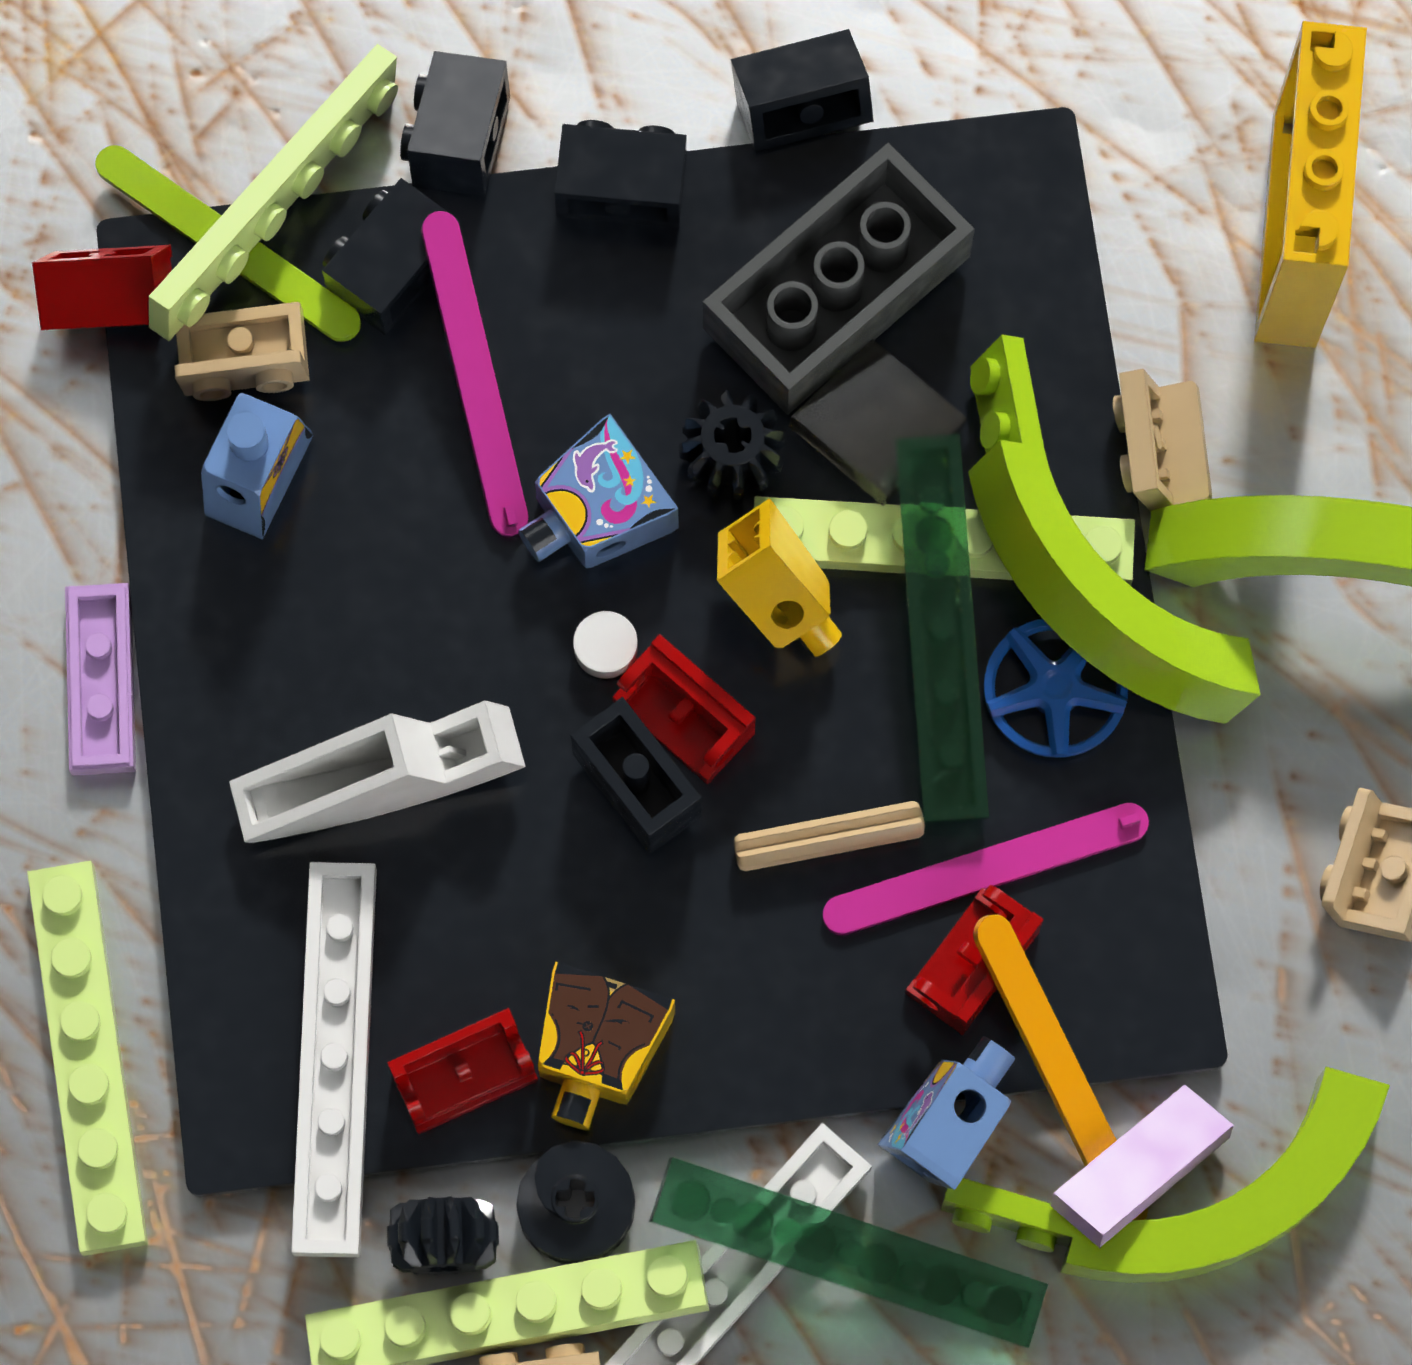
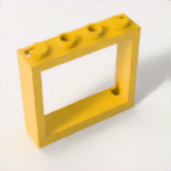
[1254,21,1367,348]

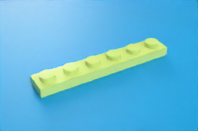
[149,44,398,341]
[754,496,1135,586]
[27,861,148,1256]
[305,1240,710,1365]

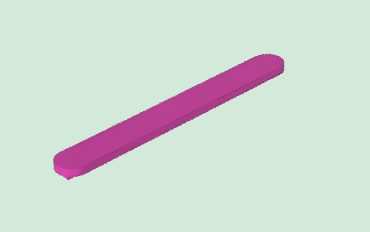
[421,211,528,537]
[823,803,1149,935]

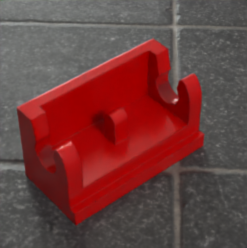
[32,245,172,330]
[613,634,756,785]
[905,885,1044,1035]
[387,1008,538,1135]

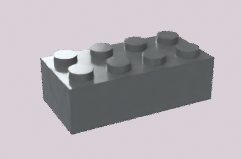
[703,143,975,415]

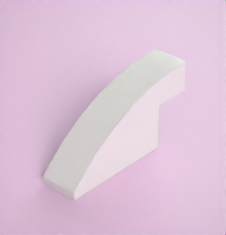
[229,700,526,843]

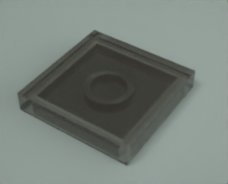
[789,339,967,506]

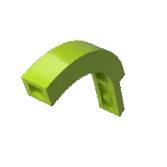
[968,334,1261,724]
[1144,495,1412,587]
[941,1067,1390,1283]

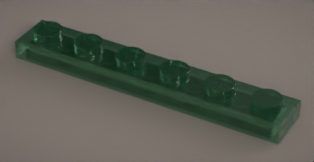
[895,434,989,824]
[649,1157,1048,1348]

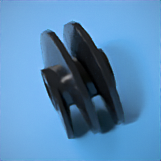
[516,1140,635,1264]

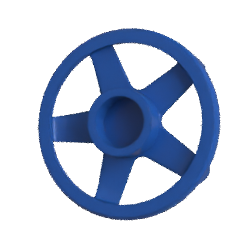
[984,619,1128,758]

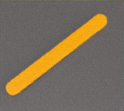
[973,914,1148,1220]

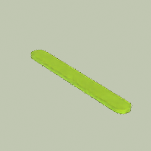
[95,145,361,342]

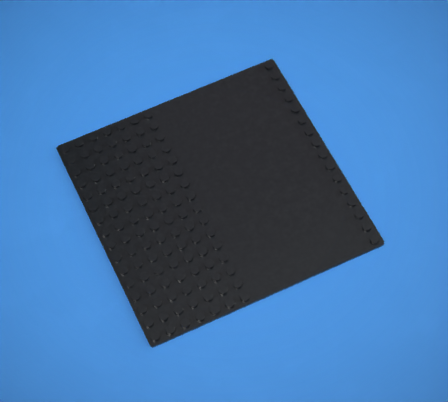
[96,107,1228,1197]

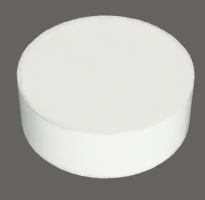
[573,611,638,679]

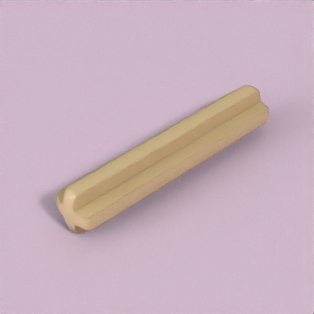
[734,801,925,871]

